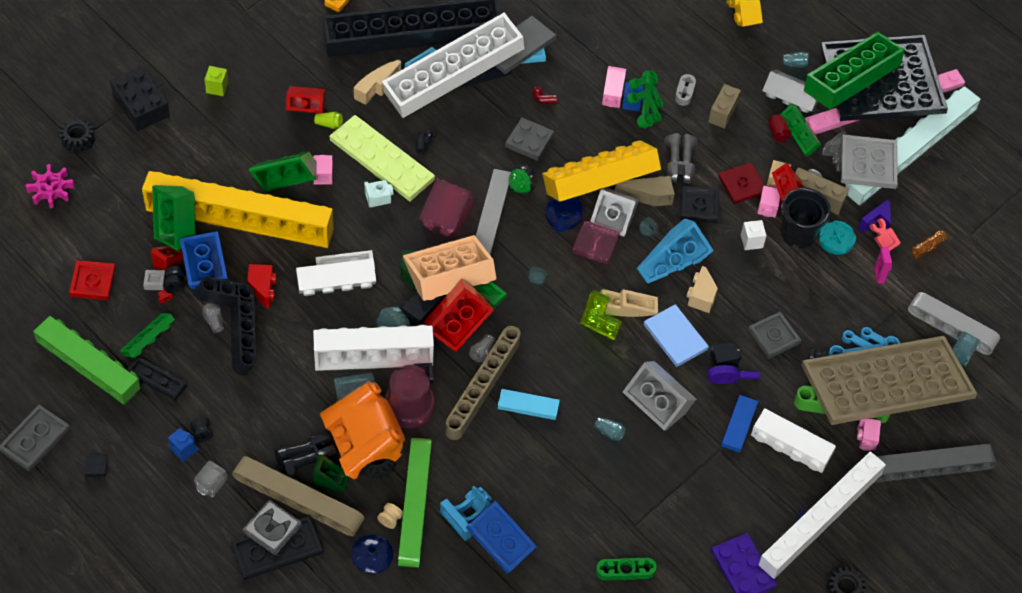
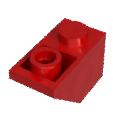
[247,264,276,308]

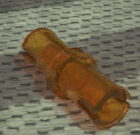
[912,230,948,258]

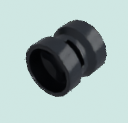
[165,266,185,292]

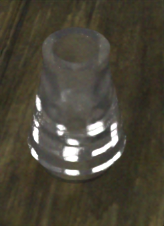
[202,303,224,333]
[469,334,495,362]

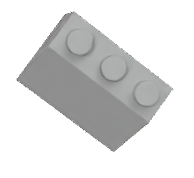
[762,70,818,113]
[623,361,696,431]

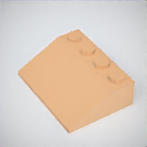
[403,235,496,301]

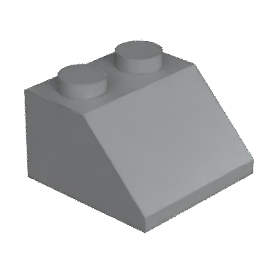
[590,187,639,236]

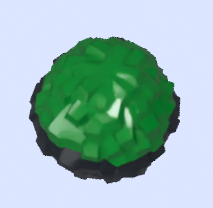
[509,165,538,194]

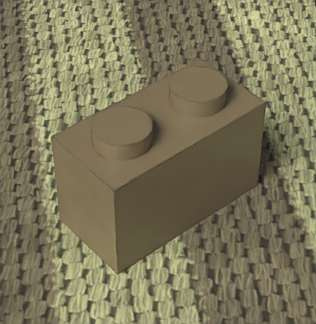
[708,84,741,129]

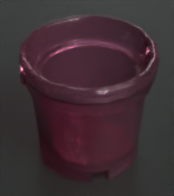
[385,365,435,428]

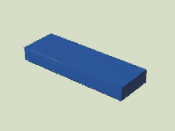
[721,395,758,453]

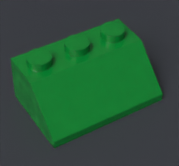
[249,152,317,191]
[152,185,196,251]

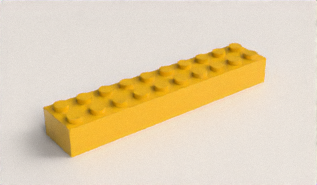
[142,171,334,248]

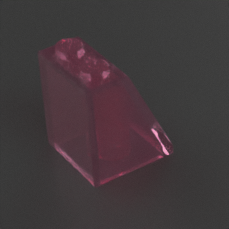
[419,178,476,237]

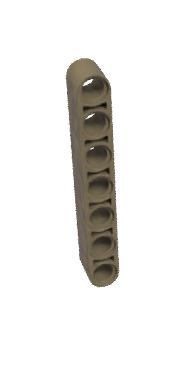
[446,326,520,440]
[232,456,365,537]

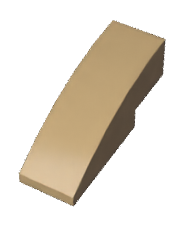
[354,60,401,105]
[596,289,658,317]

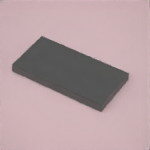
[495,16,556,74]

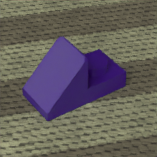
[858,199,891,234]

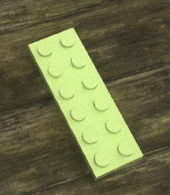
[330,115,435,202]

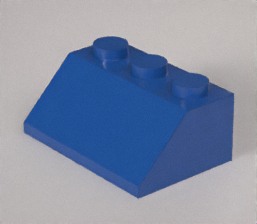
[180,231,228,290]

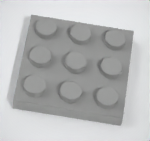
[841,135,898,189]

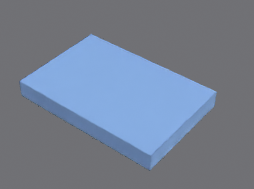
[644,304,709,367]

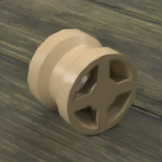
[377,503,403,529]

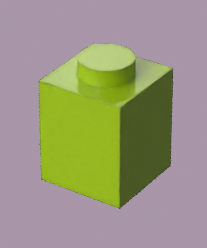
[204,66,229,96]

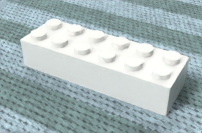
[314,325,434,371]

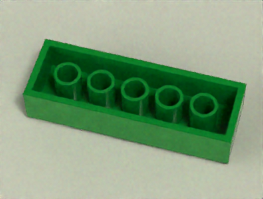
[804,32,905,110]

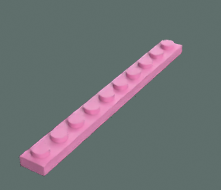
[805,69,965,134]

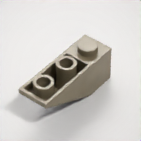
[615,176,674,206]

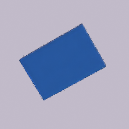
[466,501,537,574]

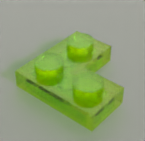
[580,290,622,340]

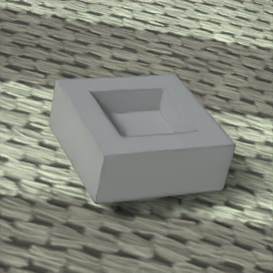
[143,270,166,290]

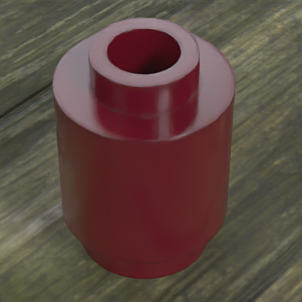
[768,115,791,142]

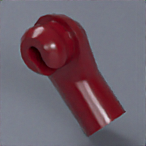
[532,86,557,104]

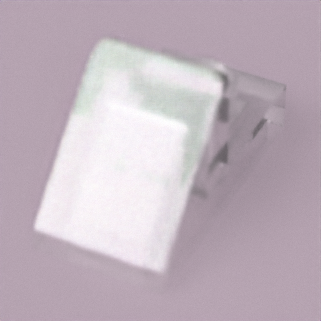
[822,131,846,171]

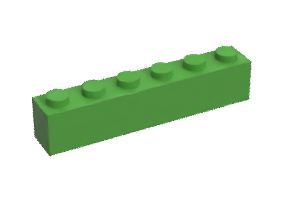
[33,316,140,405]

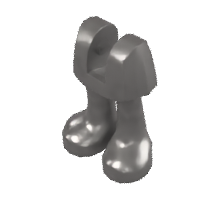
[664,133,698,184]

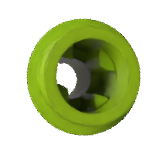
[315,111,343,130]

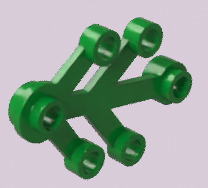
[627,70,663,129]

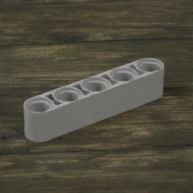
[908,292,1000,355]

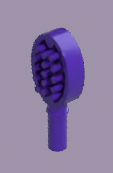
[707,365,760,384]

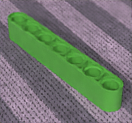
[398,437,432,568]

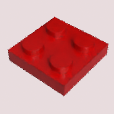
[69,260,116,300]

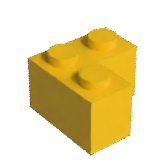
[726,0,763,27]

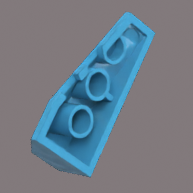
[637,219,714,283]

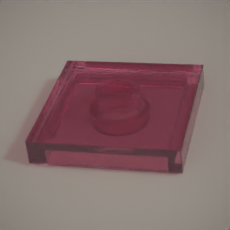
[572,221,620,264]

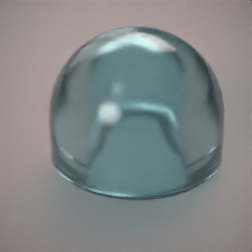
[639,217,658,236]
[528,266,548,284]

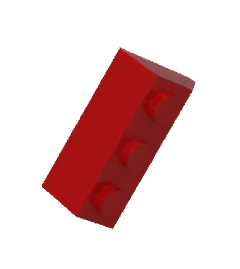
[424,279,494,352]

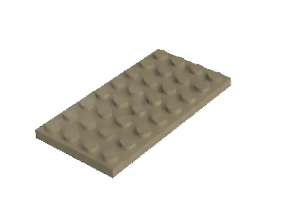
[801,336,977,425]

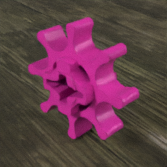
[25,164,75,208]

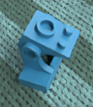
[440,486,492,541]

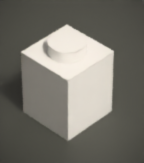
[741,220,766,250]

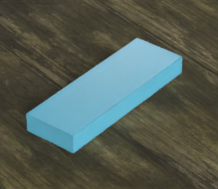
[498,389,560,420]

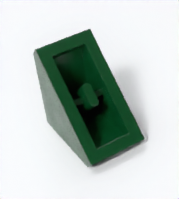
[313,454,349,493]

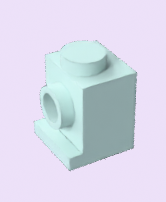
[364,180,394,208]

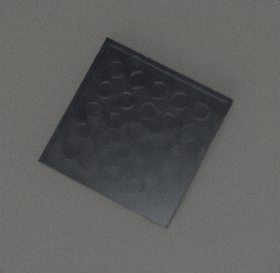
[821,35,948,121]

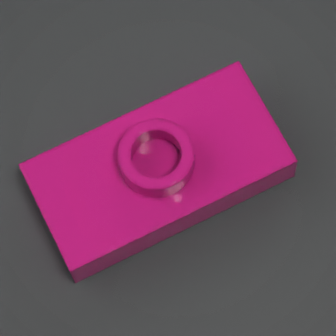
[874,247,892,284]

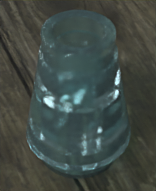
[783,51,808,69]
[595,417,626,441]

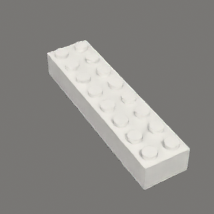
[382,13,525,118]

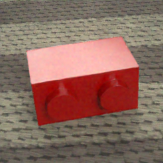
[286,86,326,113]

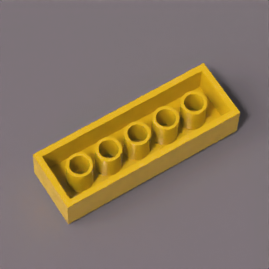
[542,141,661,202]

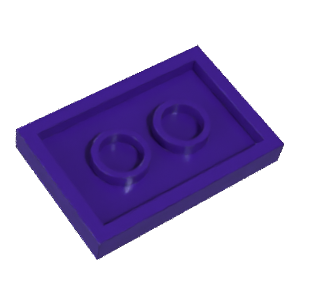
[711,533,777,593]

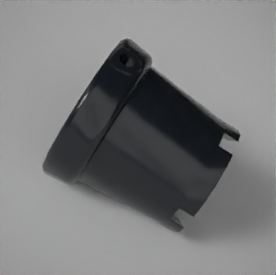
[781,188,831,248]

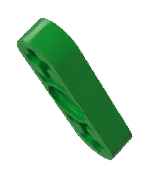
[596,558,656,581]

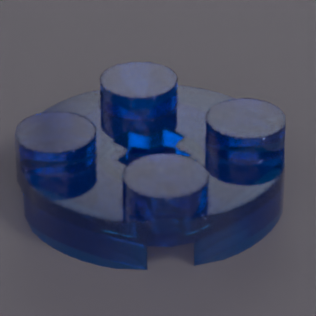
[545,198,583,232]

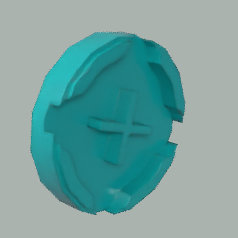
[818,221,856,255]

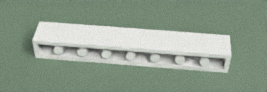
[759,451,886,579]

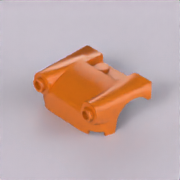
[320,381,405,480]

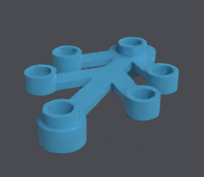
[828,327,900,356]

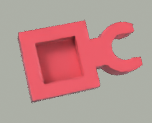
[870,218,900,251]

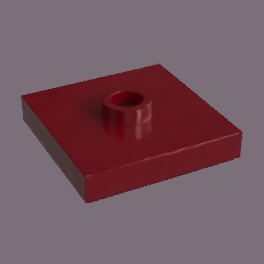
[718,163,765,204]

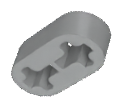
[675,74,696,106]

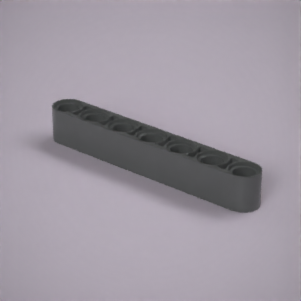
[874,444,997,483]

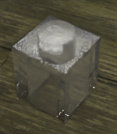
[194,460,227,498]

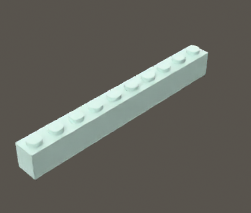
[845,86,980,206]

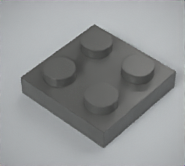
[505,117,554,161]

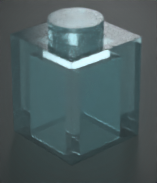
[375,307,410,327]
[952,331,981,366]

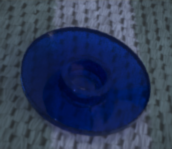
[352,535,393,574]

